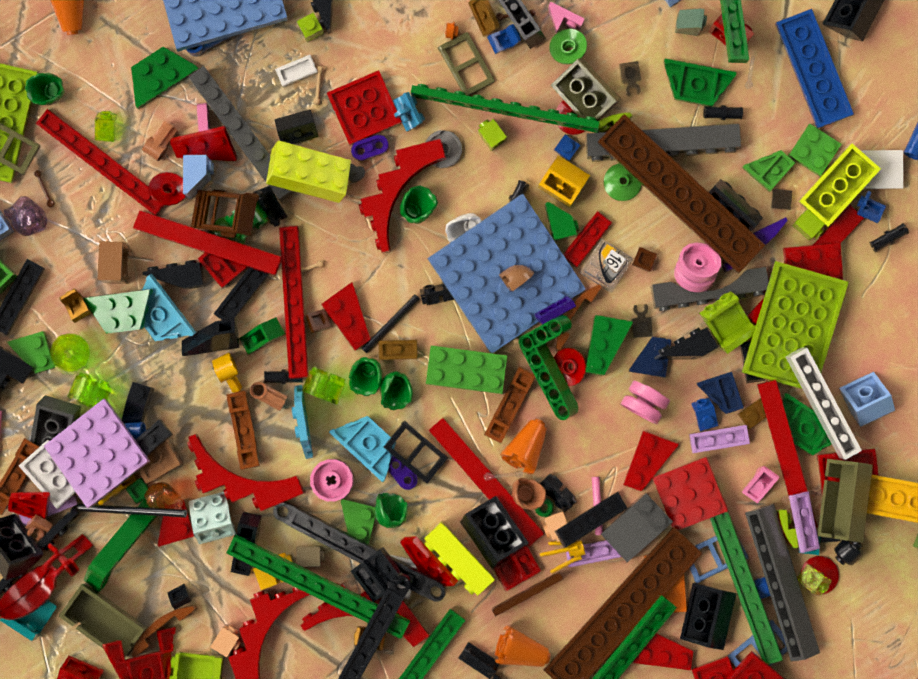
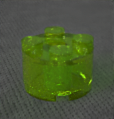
[50,333,90,375]
[302,367,346,405]
[67,372,112,408]

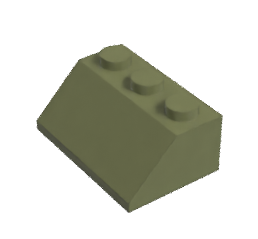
[551,58,621,121]

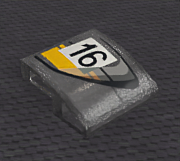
[579,238,634,293]

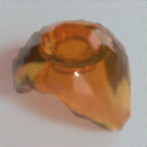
[144,482,183,509]

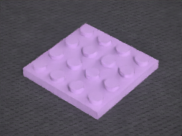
[44,399,150,508]

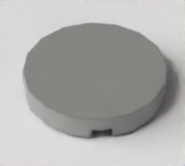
[426,130,462,169]

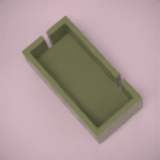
[817,459,873,543]
[59,583,148,659]

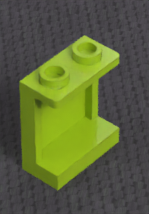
[699,291,756,354]
[169,652,224,679]

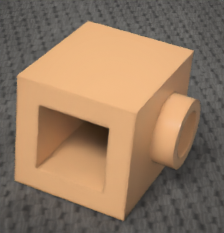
[543,511,567,542]
[211,625,241,657]

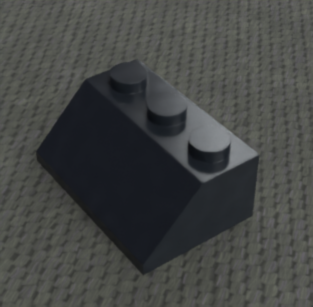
[823,0,884,42]
[709,179,763,231]
[460,496,529,569]
[0,514,44,581]
[680,583,737,650]

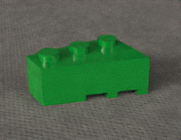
[585,315,633,376]

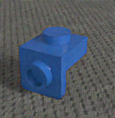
[487,24,521,54]
[857,191,886,223]
[691,398,718,431]

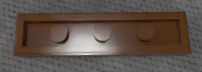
[492,572,563,617]

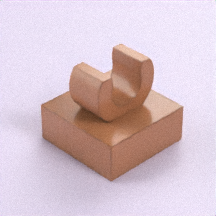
[25,515,52,541]

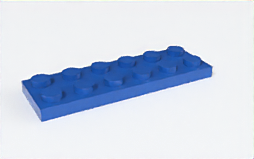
[775,9,854,128]

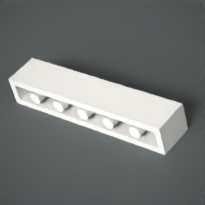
[785,347,862,460]

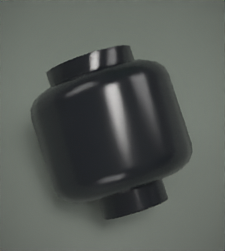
[834,540,863,565]

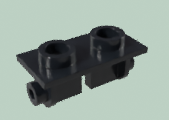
[253,186,288,227]
[419,282,454,306]
[539,473,577,512]
[458,642,500,679]

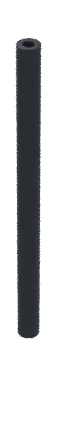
[77,504,187,518]

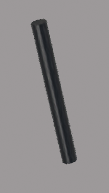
[361,294,420,354]

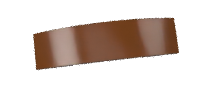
[556,285,602,351]
[484,367,535,444]
[226,391,260,470]
[0,438,39,515]
[132,605,197,657]

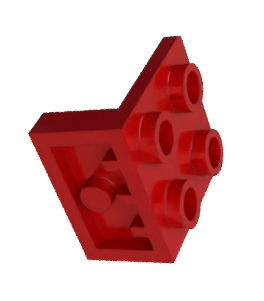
[57,655,104,679]

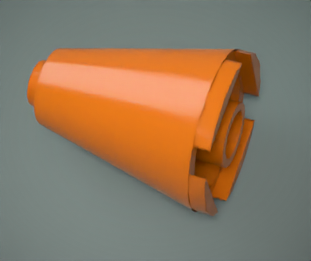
[50,0,84,35]
[500,419,547,474]
[495,626,551,667]

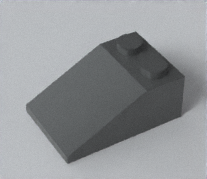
[30,395,81,447]
[601,493,673,562]

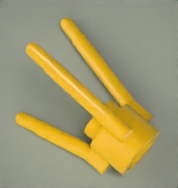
[540,540,586,573]

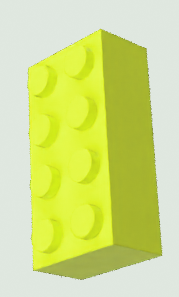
[266,140,351,203]
[798,143,881,227]
[424,521,495,596]

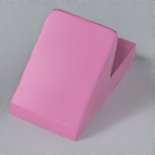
[548,2,584,34]
[742,466,779,504]

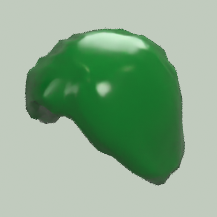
[25,72,65,105]
[400,185,438,224]
[349,357,382,396]
[380,372,413,410]
[375,493,408,529]

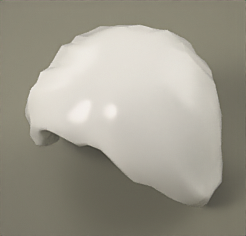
[445,213,482,242]

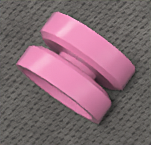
[674,243,721,293]
[620,381,670,424]
[310,459,354,502]

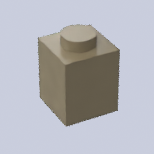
[297,546,325,567]

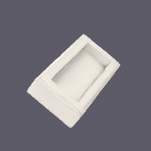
[275,55,318,87]

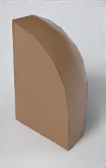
[499,265,534,291]

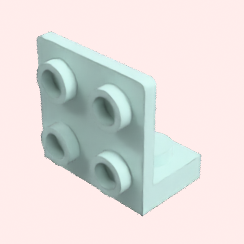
[188,492,236,544]

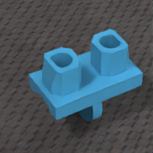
[393,92,425,132]

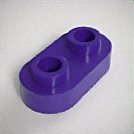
[351,135,389,161]
[388,456,417,490]

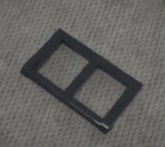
[383,420,448,484]

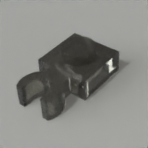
[619,61,641,96]
[631,304,653,338]

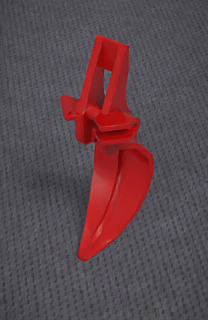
[0,534,94,620]

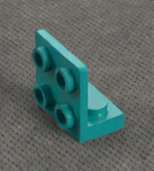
[0,600,57,641]

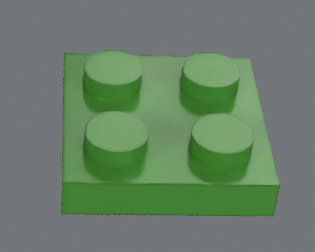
[788,123,841,177]

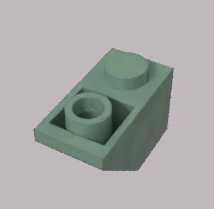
[675,9,707,36]

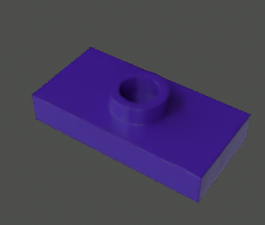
[534,296,576,325]

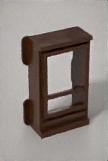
[191,189,259,238]

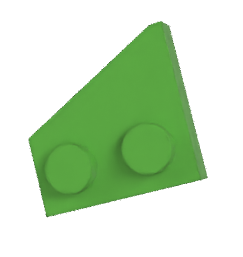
[742,150,795,192]
[8,331,55,373]
[341,499,375,544]

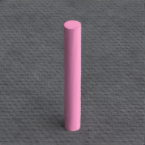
[592,477,603,535]

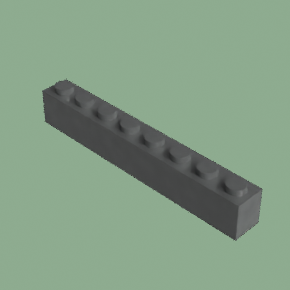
[189,66,295,202]
[585,124,741,162]
[745,504,820,662]

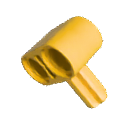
[212,352,242,393]

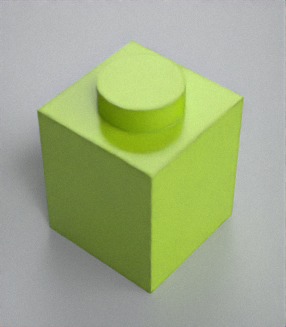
[297,12,324,43]
[478,119,507,151]
[792,209,825,240]

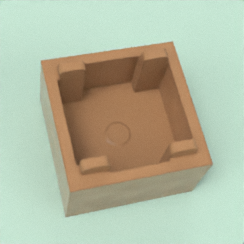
[97,241,132,284]
[139,439,183,484]

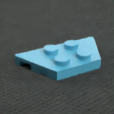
[141,273,197,341]
[292,385,313,459]
[329,416,396,482]

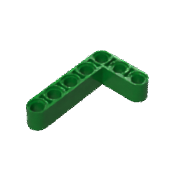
[519,315,579,420]
[83,497,160,592]

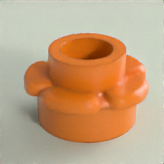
[445,21,458,40]

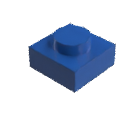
[554,134,580,161]
[754,577,771,599]

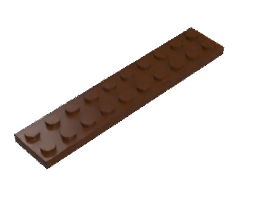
[597,114,765,274]
[543,527,703,679]

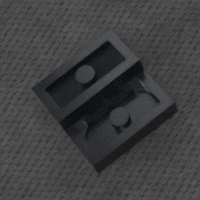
[350,547,403,602]

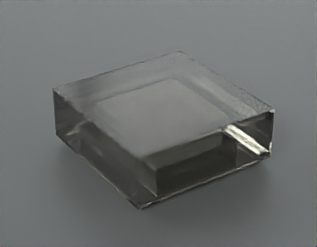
[771,189,792,210]

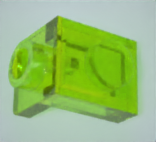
[95,111,117,142]
[797,564,831,596]

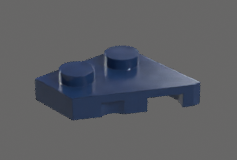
[628,337,671,378]
[697,372,744,414]

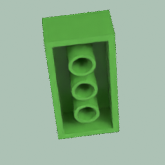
[426,345,507,395]

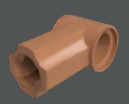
[142,121,178,161]
[250,382,288,411]

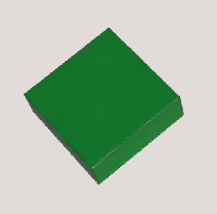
[126,477,153,504]

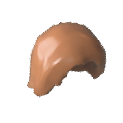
[512,478,546,510]

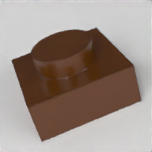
[632,247,657,272]
[305,309,331,334]

